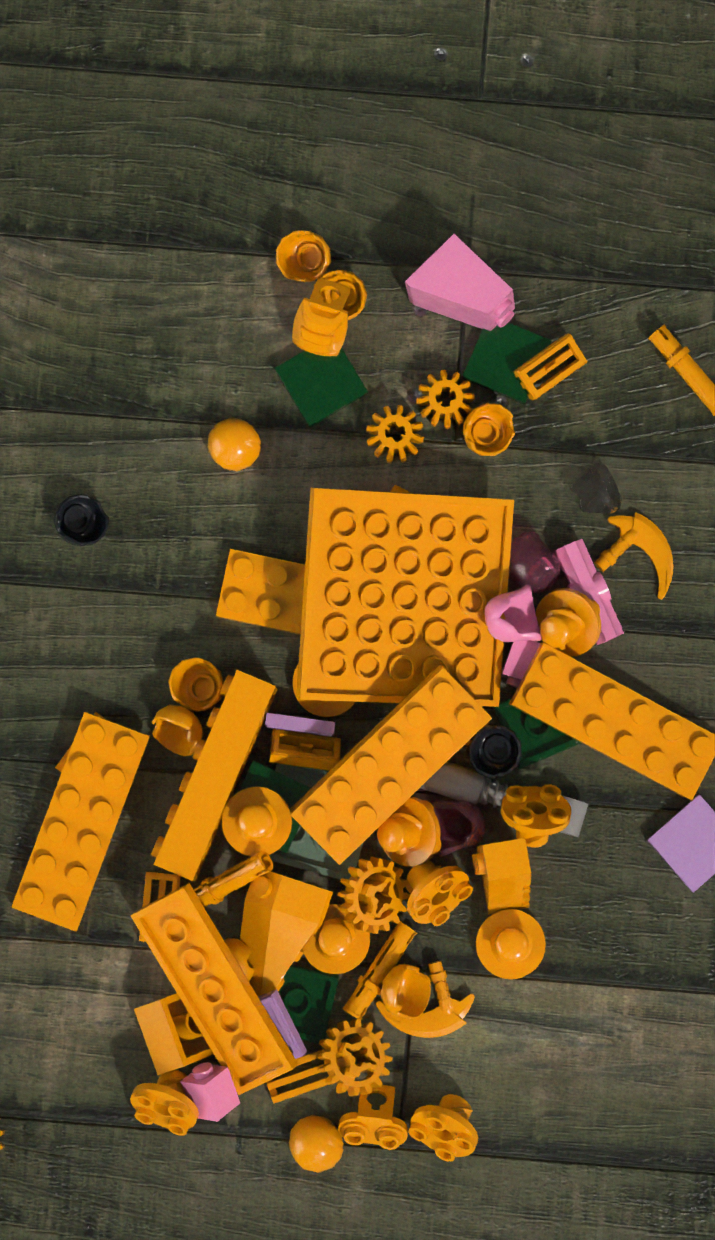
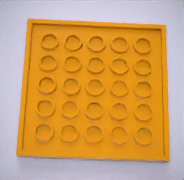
[296,487,514,707]

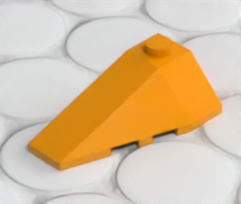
[240,871,333,996]

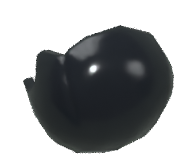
[54,494,109,547]
[469,724,522,779]

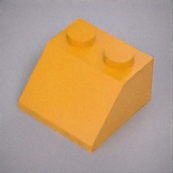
[134,993,213,1075]

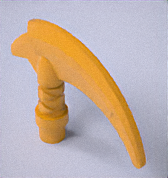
[594,512,673,600]
[376,960,475,1038]

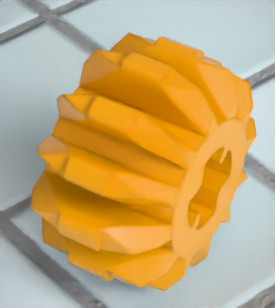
[416,370,475,429]
[366,405,424,464]

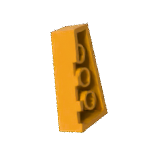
[472,838,531,915]

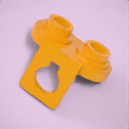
[338,1085,408,1150]

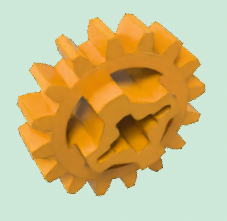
[337,857,410,934]
[316,1019,393,1097]

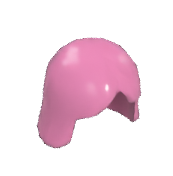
[485,585,541,642]

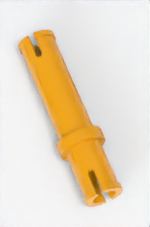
[647,324,715,416]
[193,851,273,907]
[342,922,417,1020]

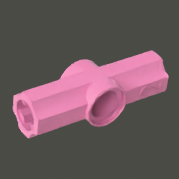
[555,539,624,646]

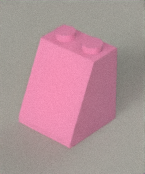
[405,234,515,331]

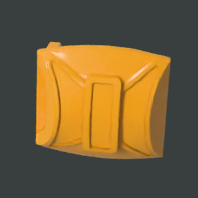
[292,278,350,357]

